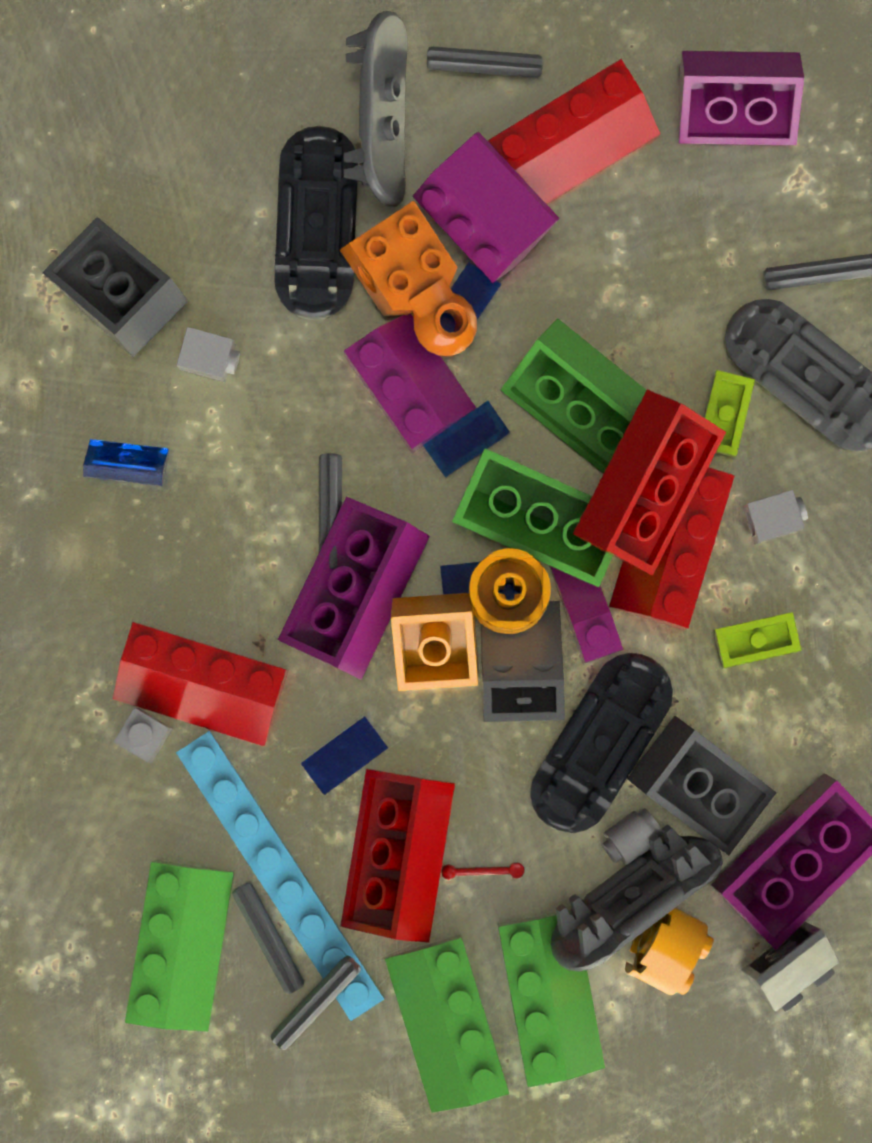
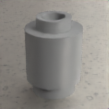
[602,808,663,865]

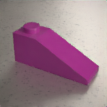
[549,565,624,664]

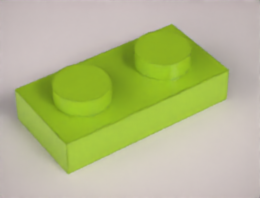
[704,370,755,458]
[714,612,802,669]

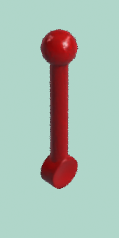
[441,862,525,880]

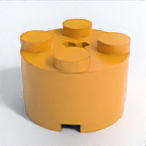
[469,548,551,634]
[625,907,714,995]

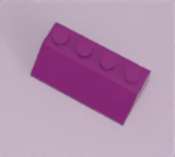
[278,496,430,680]
[711,773,872,950]

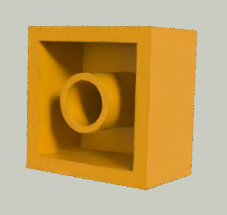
[391,593,479,691]

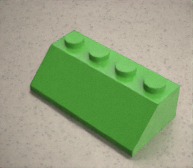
[501,318,646,474]
[452,448,613,587]
[125,860,234,1031]
[497,910,605,1088]
[385,934,509,1113]

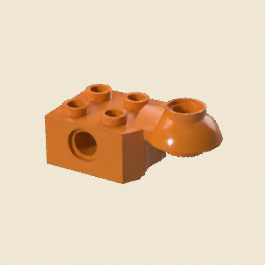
[340,201,477,356]

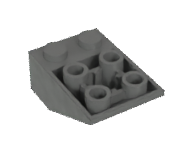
[481,601,565,722]

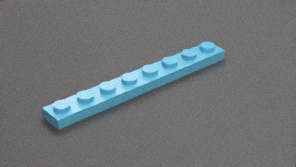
[176,731,385,1021]

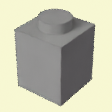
[177,327,240,383]
[743,490,808,545]
[114,707,173,763]

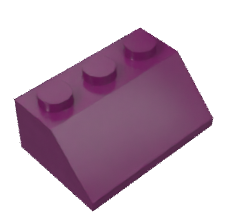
[678,51,804,145]
[412,131,560,283]
[344,313,477,454]

